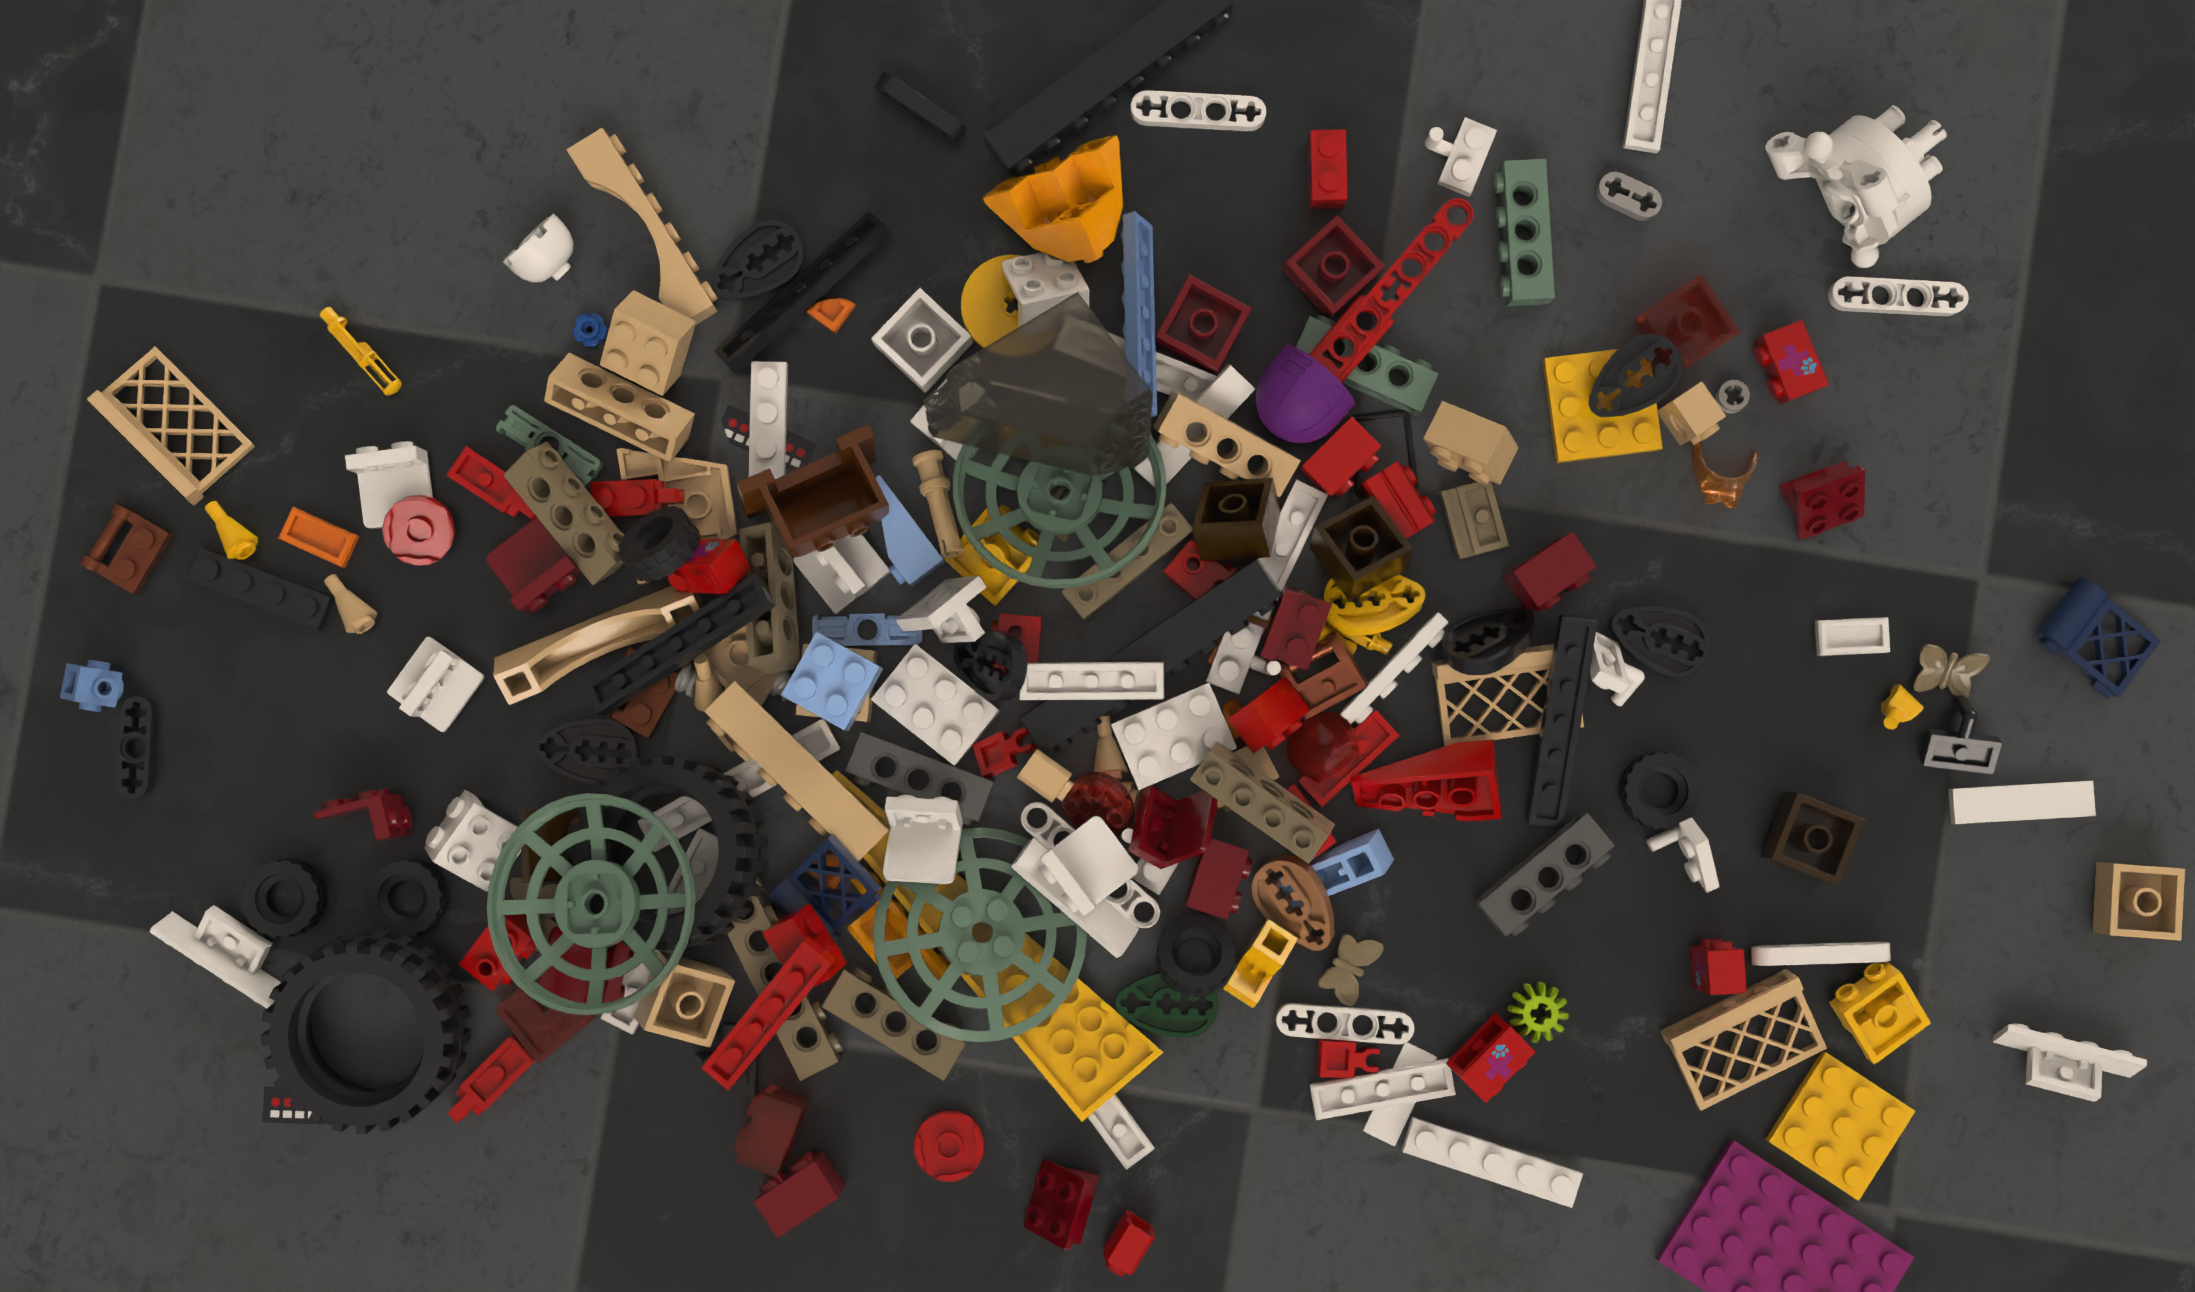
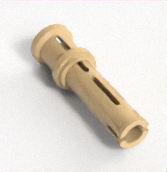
[912,450,964,558]

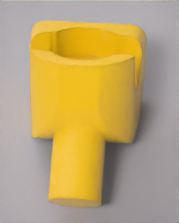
[1881,683,1924,730]

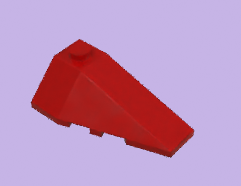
[1351,740,1502,822]

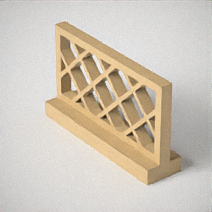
[87,346,255,506]
[1431,644,1584,747]
[1660,969,1827,1111]

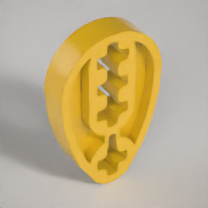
[1322,575,1425,636]

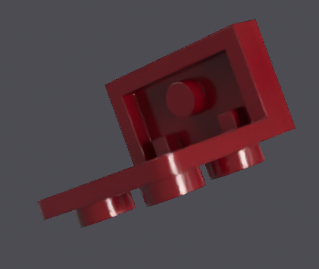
[486,518,581,613]
[1129,785,1218,869]
[312,789,413,840]
[538,926,634,1013]

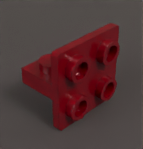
[1780,460,1865,540]
[1023,1159,1100,1250]

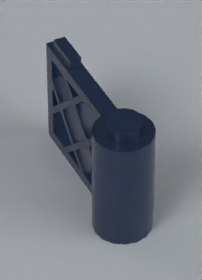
[2036,577,2161,698]
[767,834,881,941]

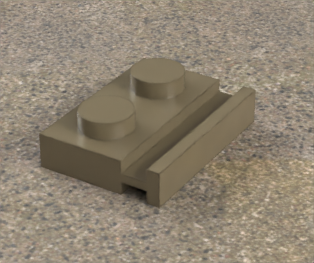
[1439,481,1509,560]

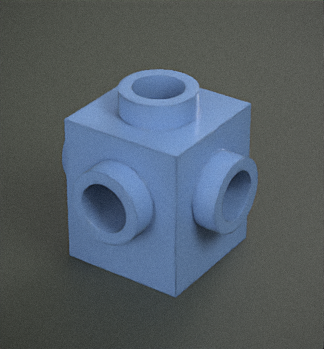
[60,660,124,712]

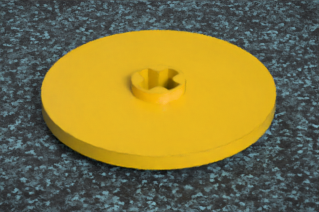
[961,255,1060,358]

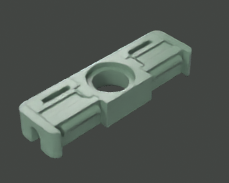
[496,405,604,488]

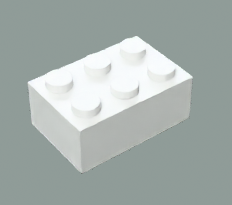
[871,644,1000,766]
[1111,683,1237,790]

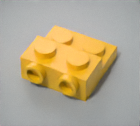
[944,505,1040,606]
[1829,962,1931,1065]

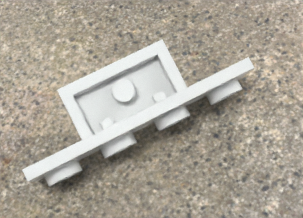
[150,905,281,1009]
[1993,1023,2147,1102]

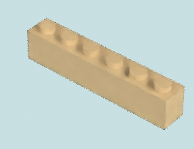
[704,681,889,862]

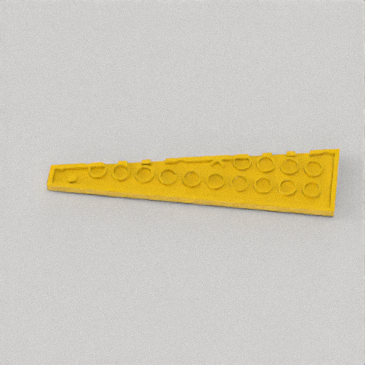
[832,770,1164,1122]

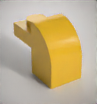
[1223,919,1298,1008]

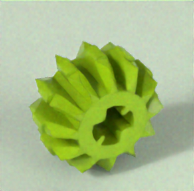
[1507,981,1569,1043]

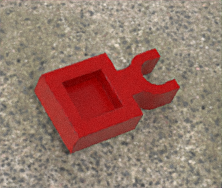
[972,727,1037,779]
[1316,1039,1380,1078]

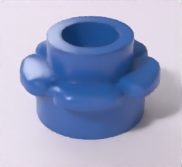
[572,313,607,347]

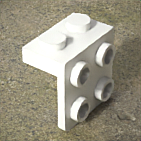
[1002,252,1089,337]
[345,441,433,529]
[424,790,521,892]
[883,795,963,884]
[1039,816,1138,916]

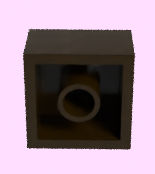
[1192,478,1281,561]
[1310,496,1413,601]
[1761,792,1864,886]

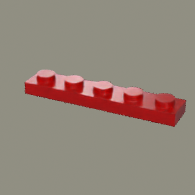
[701,937,836,1091]

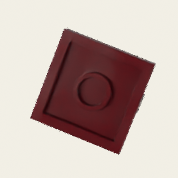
[1260,584,1332,671]

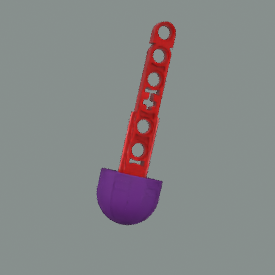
[1256,198,1474,443]

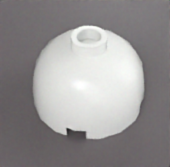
[503,213,574,282]

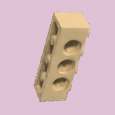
[544,353,695,462]
[1153,389,1301,497]

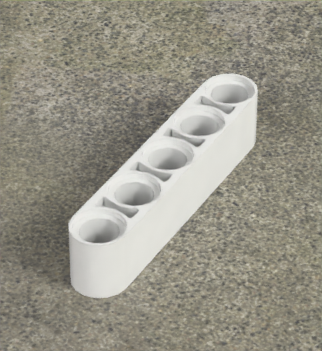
[1021,802,1160,928]

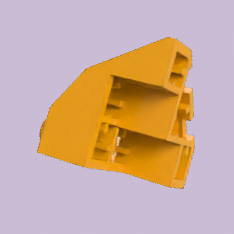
[982,135,1123,263]

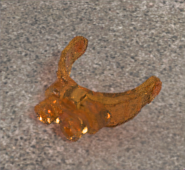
[1692,443,1759,508]

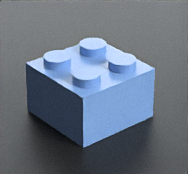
[781,632,883,731]

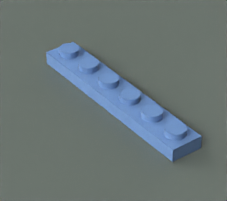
[1121,211,1157,419]

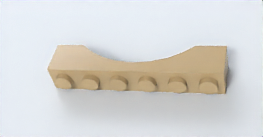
[566,128,718,325]
[493,586,704,705]

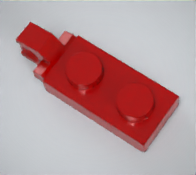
[446,446,537,519]
[590,479,684,517]
[447,1034,538,1123]

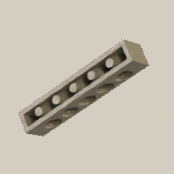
[705,875,844,1081]

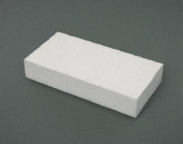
[1815,617,1890,656]

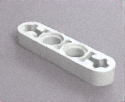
[1130,90,1266,131]
[1827,277,1969,316]
[1751,942,1891,966]
[1275,1003,1414,1044]

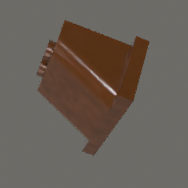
[737,424,889,557]

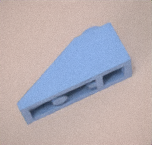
[876,475,945,587]
[1278,829,1394,908]

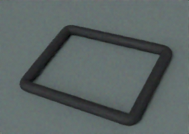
[1346,410,1419,498]

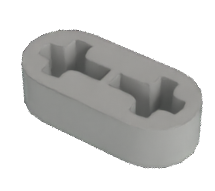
[1596,172,1662,221]

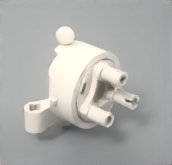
[1765,105,1947,268]

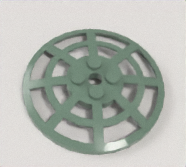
[953,387,1166,588]
[487,793,695,1015]
[873,827,1087,1043]

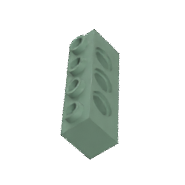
[1493,159,1555,307]
[1296,315,1439,417]

